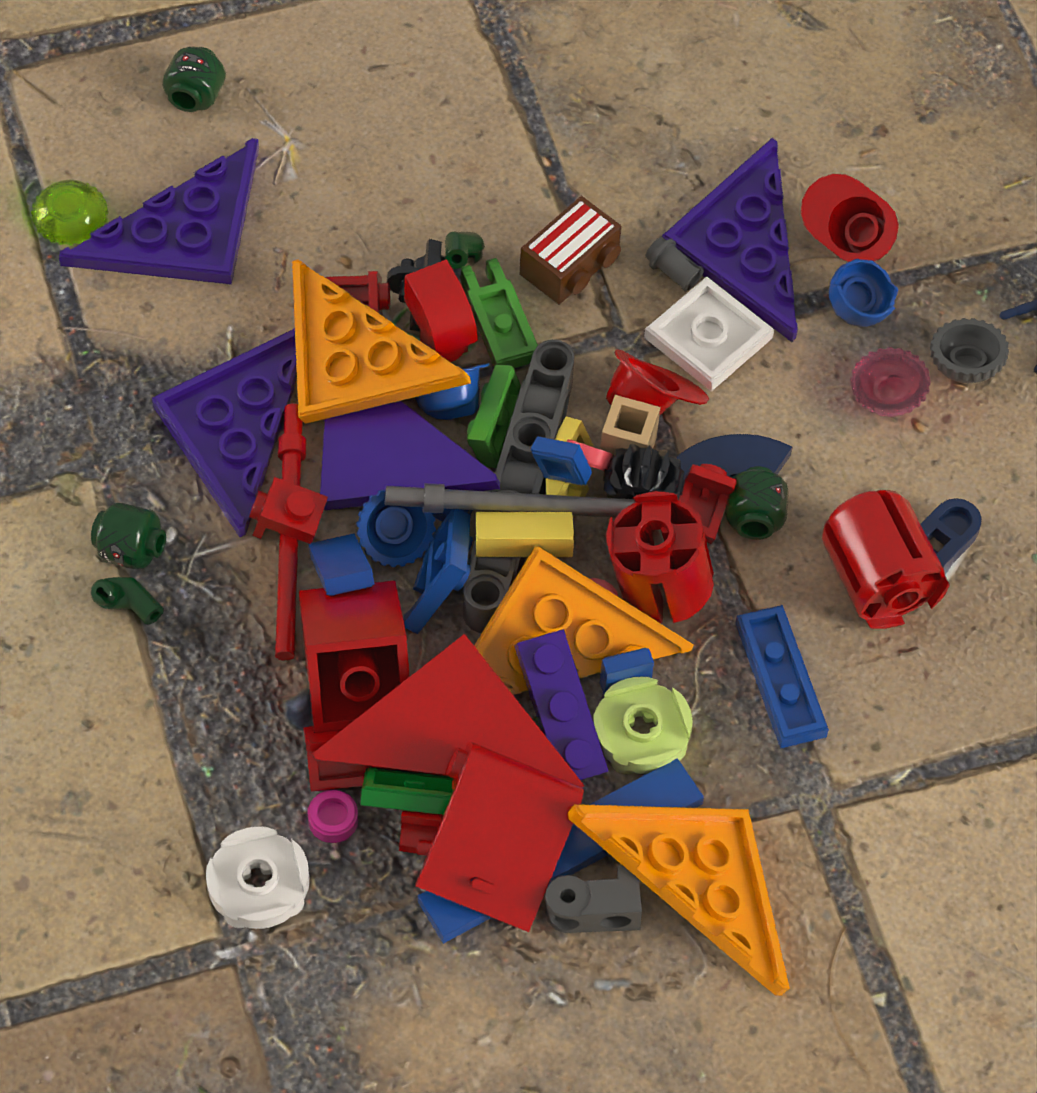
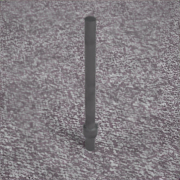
[385,483,634,518]

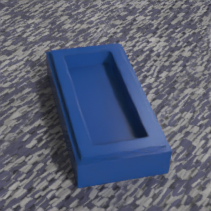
[308,533,375,596]

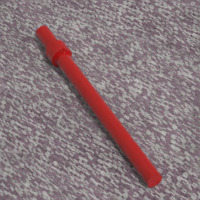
[275,403,307,661]

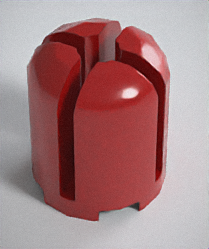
[822,490,950,629]
[606,491,714,624]

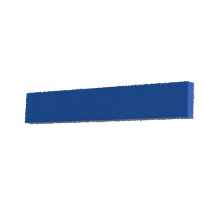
[418,758,704,944]

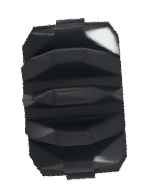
[603,444,685,500]

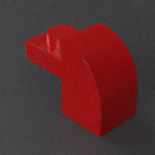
[404,259,478,362]

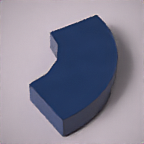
[676,434,792,480]

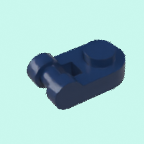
[921,498,982,574]

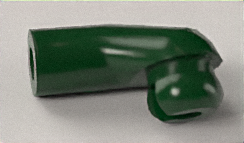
[445,231,485,269]
[90,577,164,625]

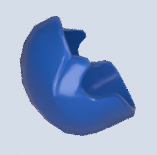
[829,259,898,327]

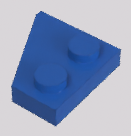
[403,509,473,634]

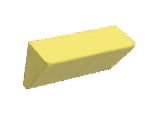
[476,512,574,557]

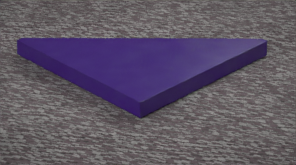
[59,138,259,285]
[662,138,798,342]
[152,328,297,537]
[320,401,500,511]

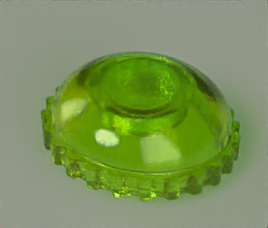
[31,180,109,246]

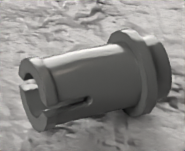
[645,237,704,292]

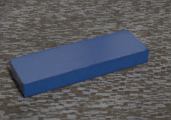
[735,605,829,749]

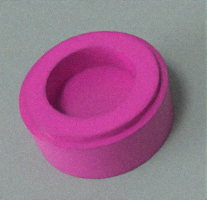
[308,790,358,843]

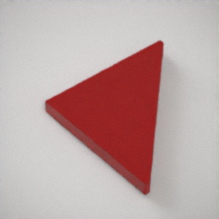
[312,634,585,787]

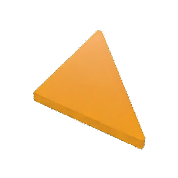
[292,259,471,424]
[474,546,694,695]
[568,804,790,996]

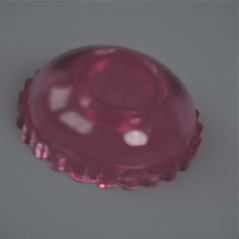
[850,347,931,417]

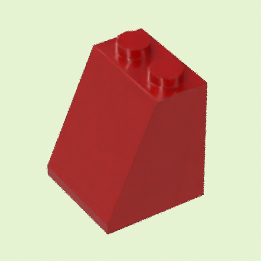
[299,580,410,733]

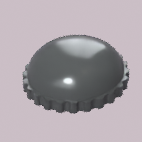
[930,318,1009,384]

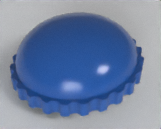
[356,486,436,567]

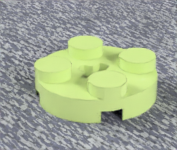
[593,677,693,774]

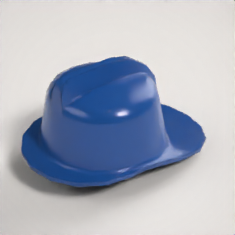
[415,363,489,420]

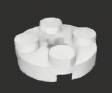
[206,827,309,929]

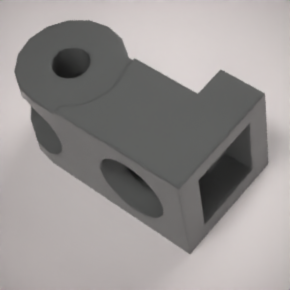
[546,865,642,933]

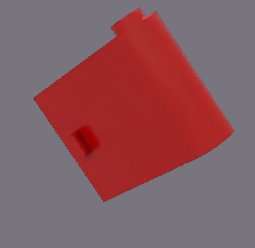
[415,742,584,932]

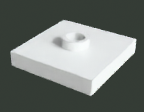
[644,277,774,391]

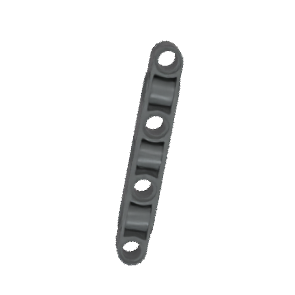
[463,340,575,633]

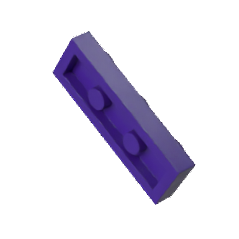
[514,629,609,780]

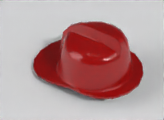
[801,174,899,262]
[606,349,709,415]

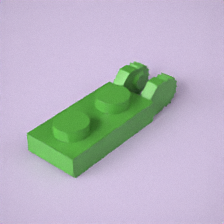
[460,258,538,368]

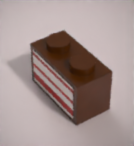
[519,195,622,305]

